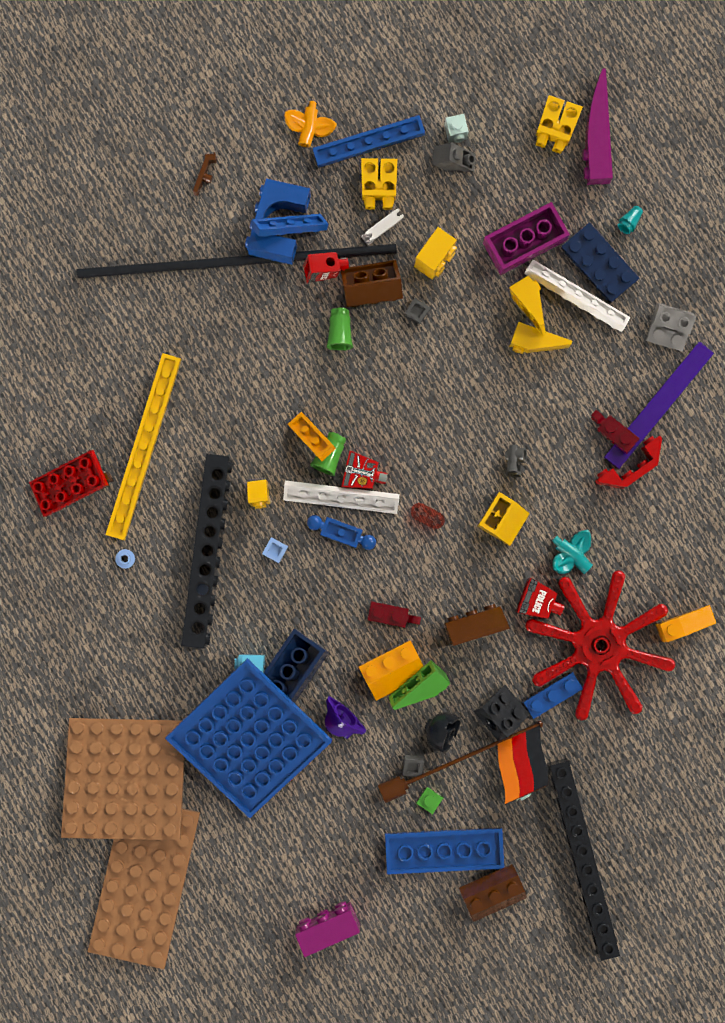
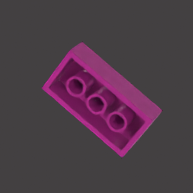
[483,202,570,276]

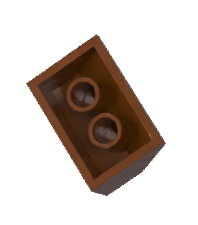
[341,260,403,307]
[444,604,510,646]
[459,864,527,922]

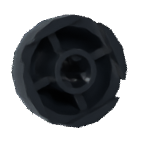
[425,712,461,753]

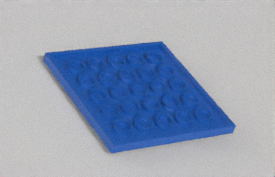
[165,658,332,818]

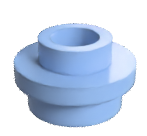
[115,549,135,569]

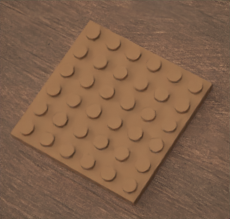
[61,718,185,840]

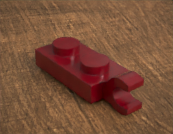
[591,410,640,454]
[368,601,421,628]

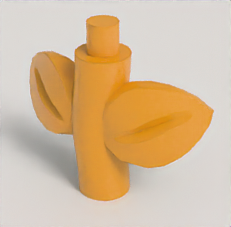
[284,101,337,148]

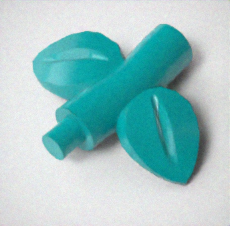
[552,530,593,574]

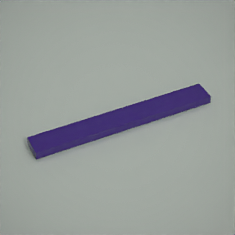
[603,341,714,469]

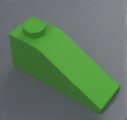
[389,660,450,710]

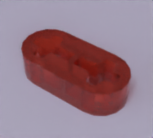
[410,503,445,529]

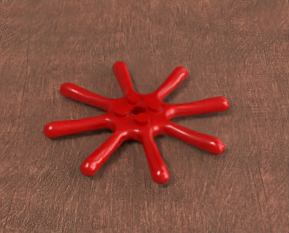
[525,571,675,721]

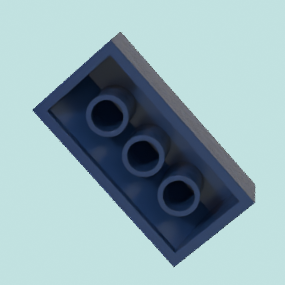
[264,629,330,703]

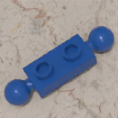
[307,515,376,550]

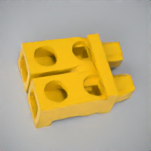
[535,95,583,154]
[361,158,398,210]

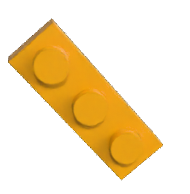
[288,412,336,461]

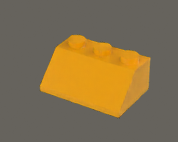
[359,640,424,701]

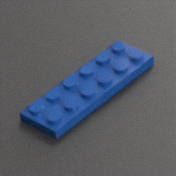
[385,828,504,874]

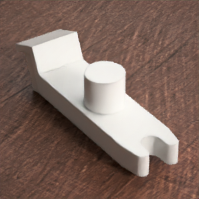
[361,209,404,246]

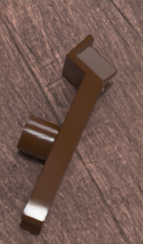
[193,152,216,196]

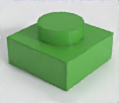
[416,787,443,815]

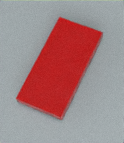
[29,450,109,517]

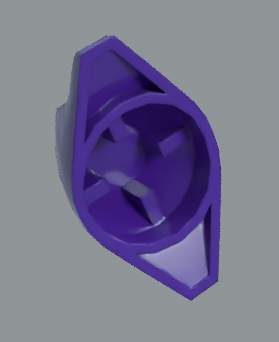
[324,696,366,739]

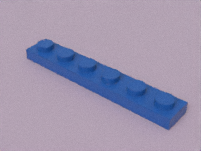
[312,115,425,168]

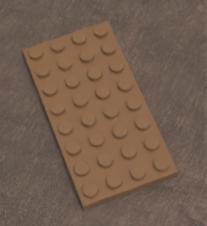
[88,808,200,969]

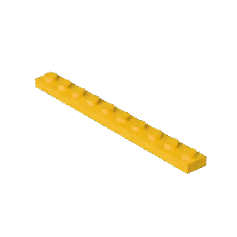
[105,353,181,541]

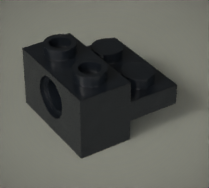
[474,685,530,741]

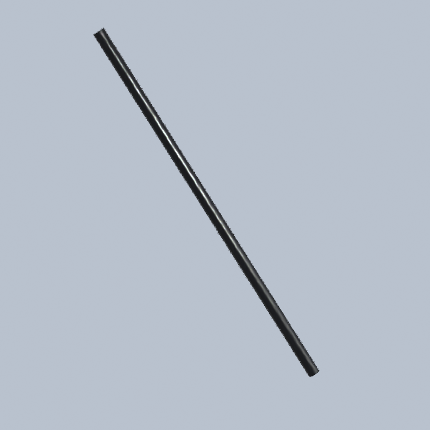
[77,244,397,278]

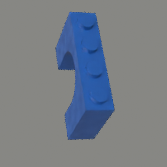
[245,179,311,265]

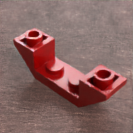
[595,436,662,489]

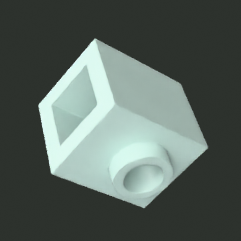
[444,114,469,143]

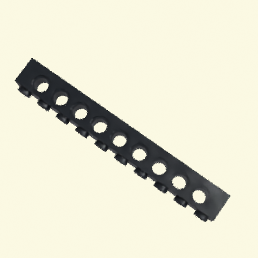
[181,454,233,649]
[547,758,620,961]

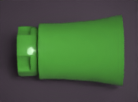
[327,308,353,350]
[310,432,346,476]

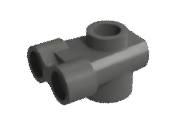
[505,445,527,477]

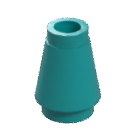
[618,206,643,234]

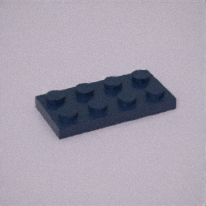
[561,222,639,304]

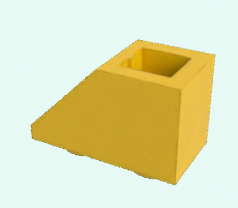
[247,480,270,509]

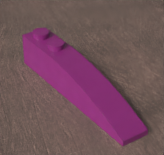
[582,68,613,185]

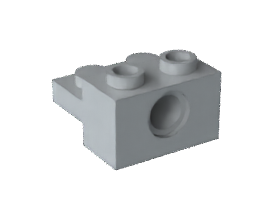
[646,303,696,351]

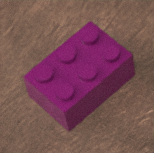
[295,901,360,957]

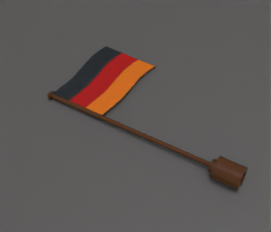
[378,721,548,805]

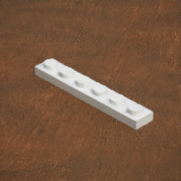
[524,260,630,332]
[283,480,400,514]

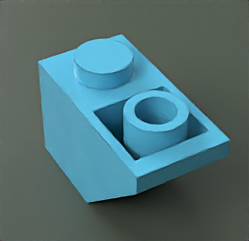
[234,654,265,673]

